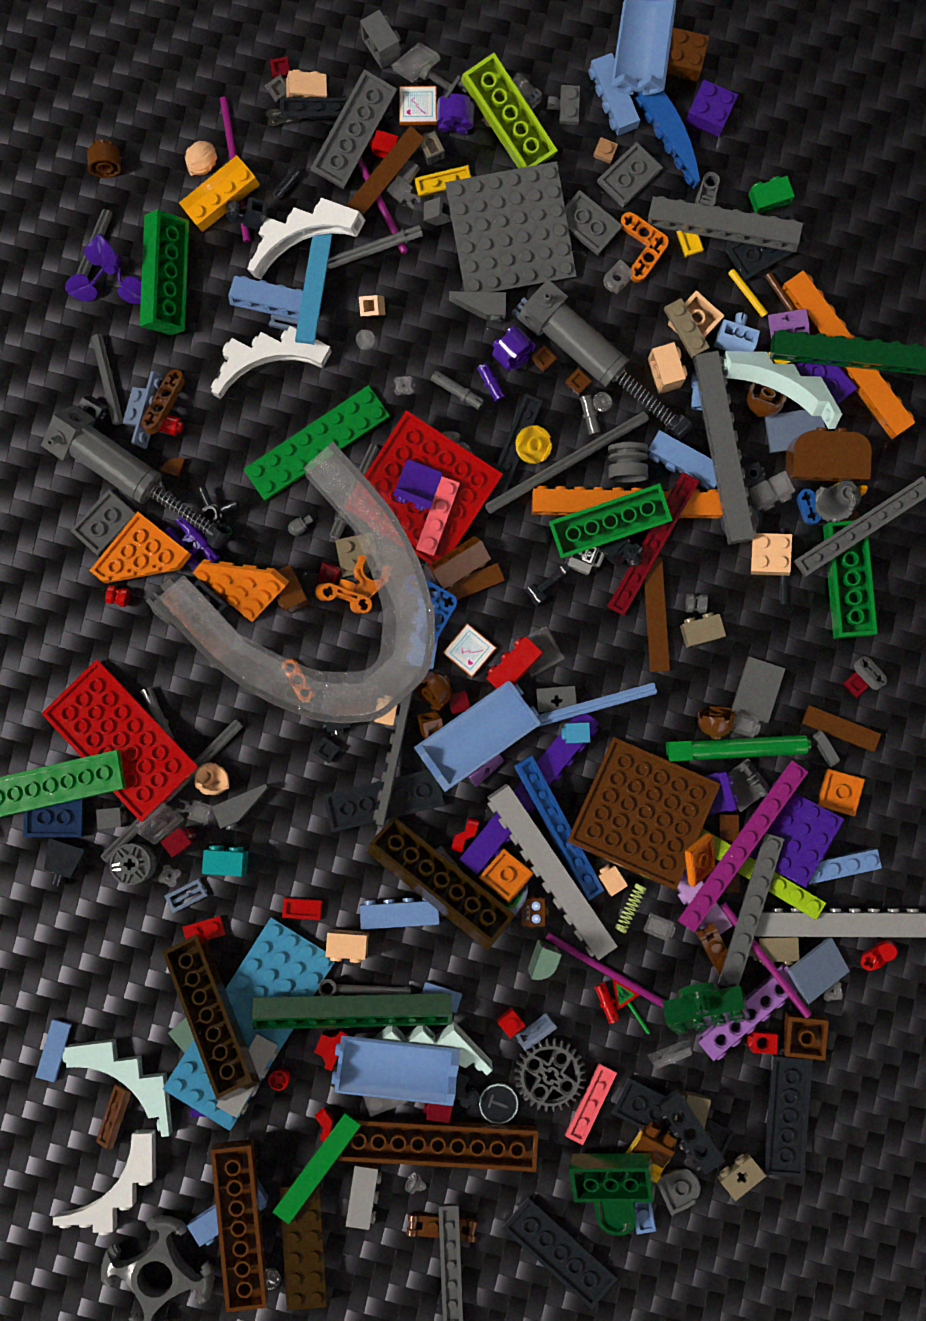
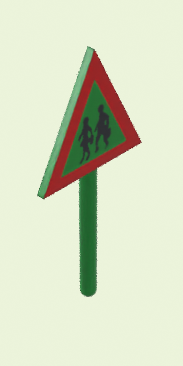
[612,979,650,1034]

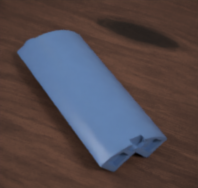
[611,0,676,95]
[414,681,541,792]
[331,1036,460,1106]

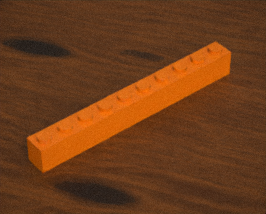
[782,271,915,440]
[532,486,723,519]

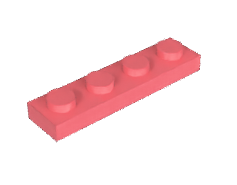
[416,477,460,556]
[565,1063,617,1145]

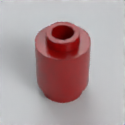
[159,414,183,436]

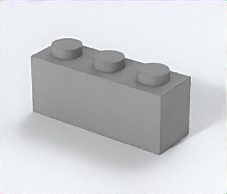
[346,1162,382,1230]

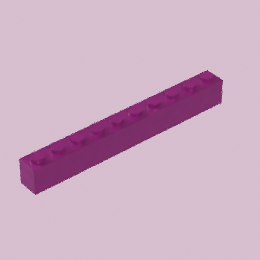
[677,761,808,932]

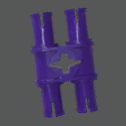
[163,516,221,571]

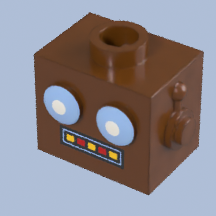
[521,895,549,929]

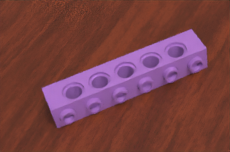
[695,965,798,1061]

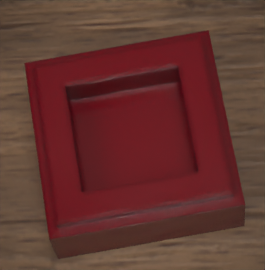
[270,56,291,79]
[317,561,342,585]
[843,671,869,697]
[449,691,470,715]

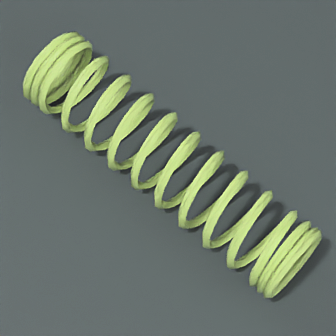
[615,883,647,933]

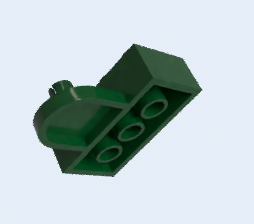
[662,983,750,1034]
[569,1153,655,1236]

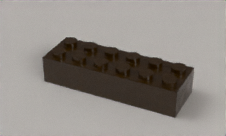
[279,1181,329,1310]

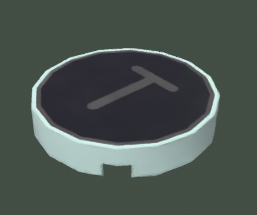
[479,1083,518,1124]

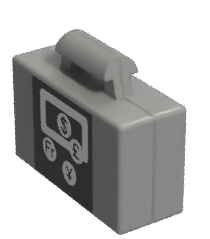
[567,545,605,575]

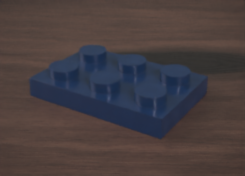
[23,799,84,837]

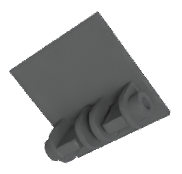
[727,758,771,812]

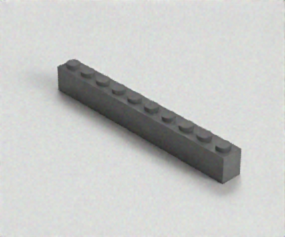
[693,351,756,545]

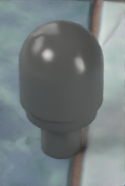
[288,515,314,536]

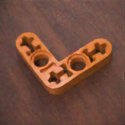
[620,212,668,282]

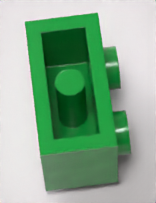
[748,176,795,214]

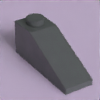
[449,291,506,323]
[212,784,269,830]

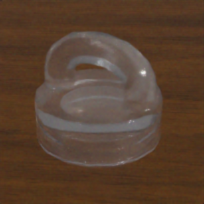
[356,329,375,350]
[405,1172,426,1194]

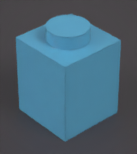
[561,723,590,744]

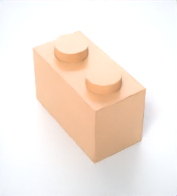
[286,70,327,98]

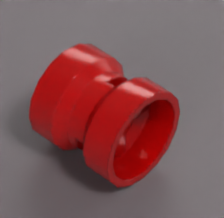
[105,585,130,607]
[268,1067,290,1091]

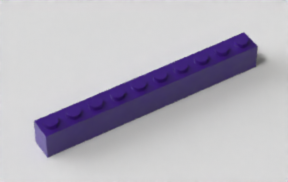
[459,713,599,874]

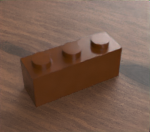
[427,536,491,589]

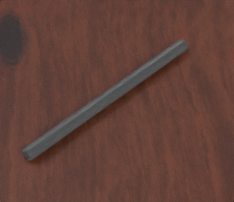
[485,412,649,513]
[101,720,243,863]

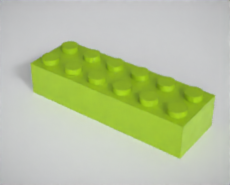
[461,53,558,169]

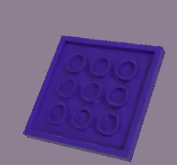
[749,782,845,888]

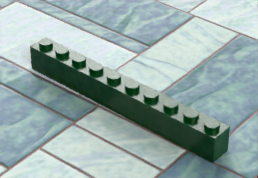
[770,330,926,375]
[252,993,452,1029]

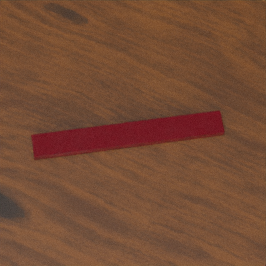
[607,472,700,615]

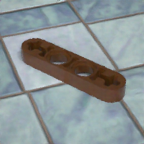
[141,370,185,434]

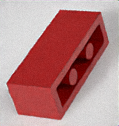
[486,636,544,688]

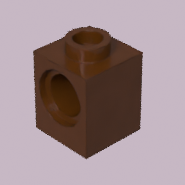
[417,711,443,739]

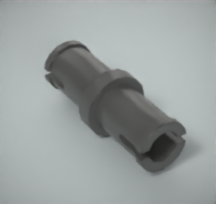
[580,395,601,435]

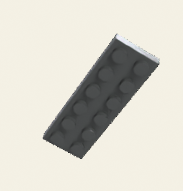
[310,69,397,189]

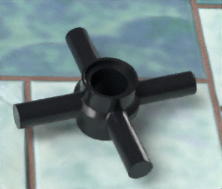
[198,486,239,524]

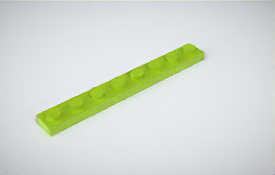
[697,828,826,920]

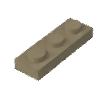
[664,298,709,358]

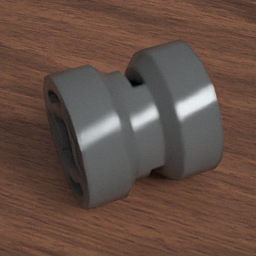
[685,593,708,614]

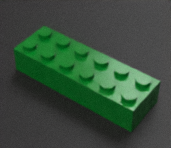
[140,209,189,335]
[549,483,672,558]
[823,520,878,639]

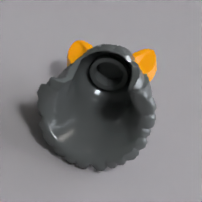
[815,480,868,523]

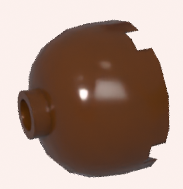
[747,382,787,417]
[414,671,452,711]
[698,706,736,739]

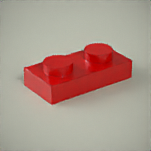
[182,916,226,940]

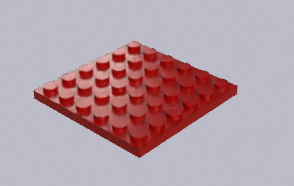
[344,410,503,564]

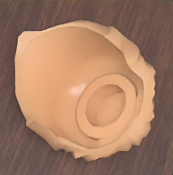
[185,141,217,176]
[194,762,229,795]

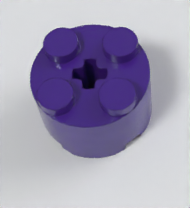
[437,94,475,135]
[492,326,536,372]

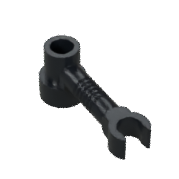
[526,563,570,607]

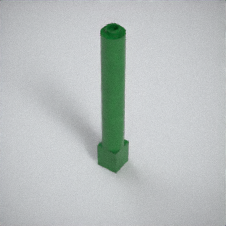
[666,735,811,762]

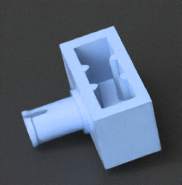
[713,313,760,352]

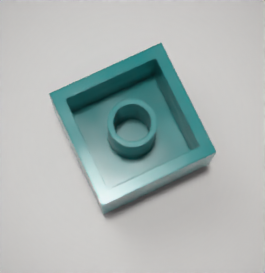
[202,845,248,877]

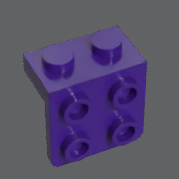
[393,460,442,511]
[704,771,739,815]

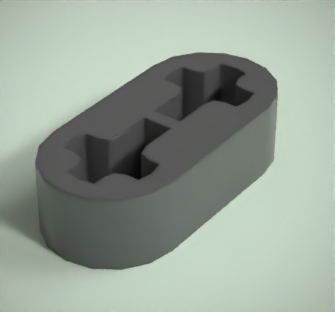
[854,656,887,690]
[812,731,840,767]

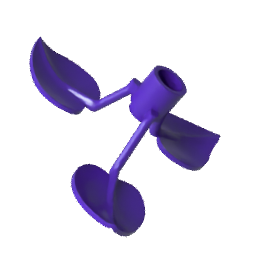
[65,233,142,304]

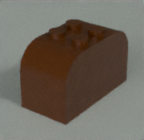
[785,427,872,482]

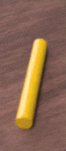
[728,269,768,318]

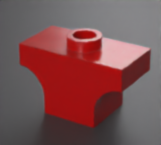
[314,1029,349,1071]

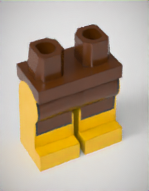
[625,1121,677,1183]

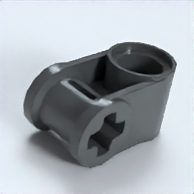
[695,172,720,207]

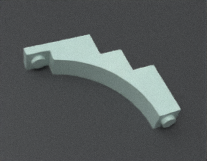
[722,351,842,429]
[372,1021,493,1075]
[63,1039,173,1137]

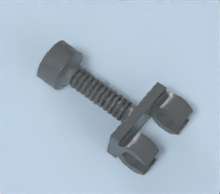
[419,63,467,99]

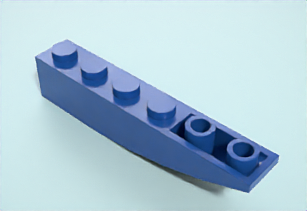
[634,90,700,189]

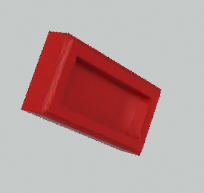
[282,897,323,920]

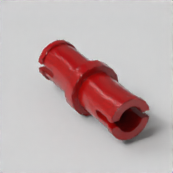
[594,982,620,1024]

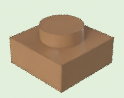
[593,137,618,163]

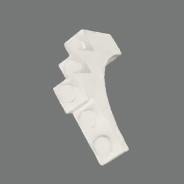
[247,198,365,279]
[211,326,331,399]
[53,1129,156,1235]

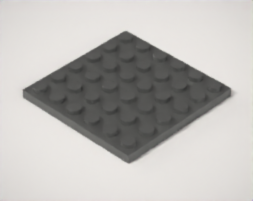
[445,161,576,292]

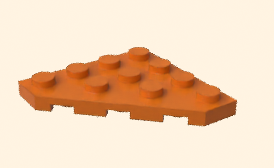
[89,511,192,583]
[193,559,289,622]

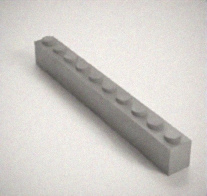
[487,784,618,960]
[754,908,926,937]

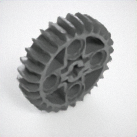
[514,1037,586,1112]

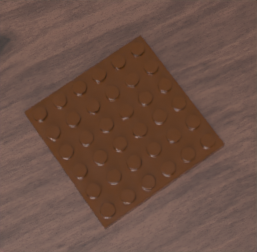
[567,737,720,891]

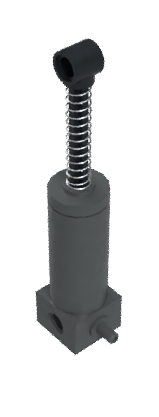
[519,279,693,441]
[41,404,232,549]

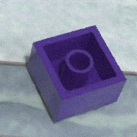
[686,80,738,137]

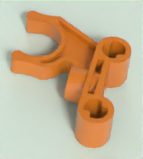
[315,555,392,613]

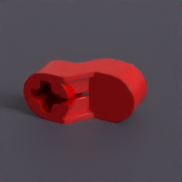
[451,817,479,853]
[861,940,897,971]
[315,1107,334,1142]

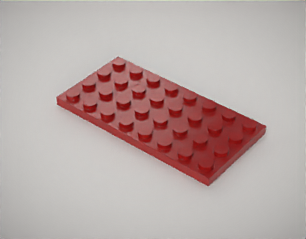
[41,659,199,823]

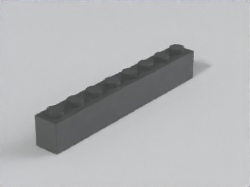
[648,196,803,252]

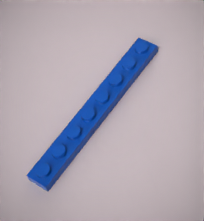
[514,756,604,901]

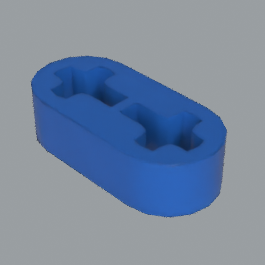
[797,489,821,525]

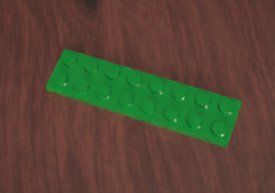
[243,385,390,501]
[0,750,126,818]

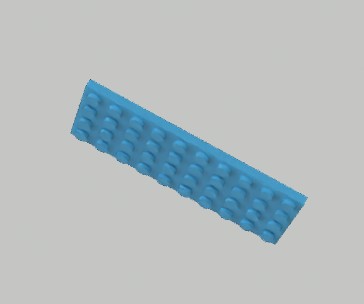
[163,918,335,1131]

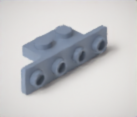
[123,371,165,449]

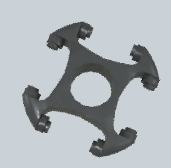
[101,1215,215,1321]

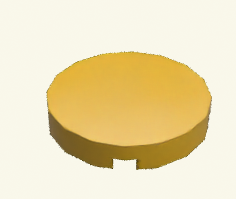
[516,426,552,464]

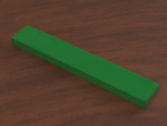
[273,1112,361,1224]

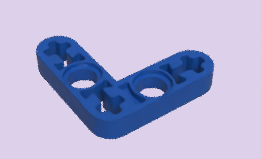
[406,574,457,645]

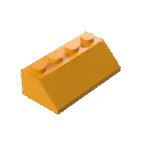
[179,155,260,232]

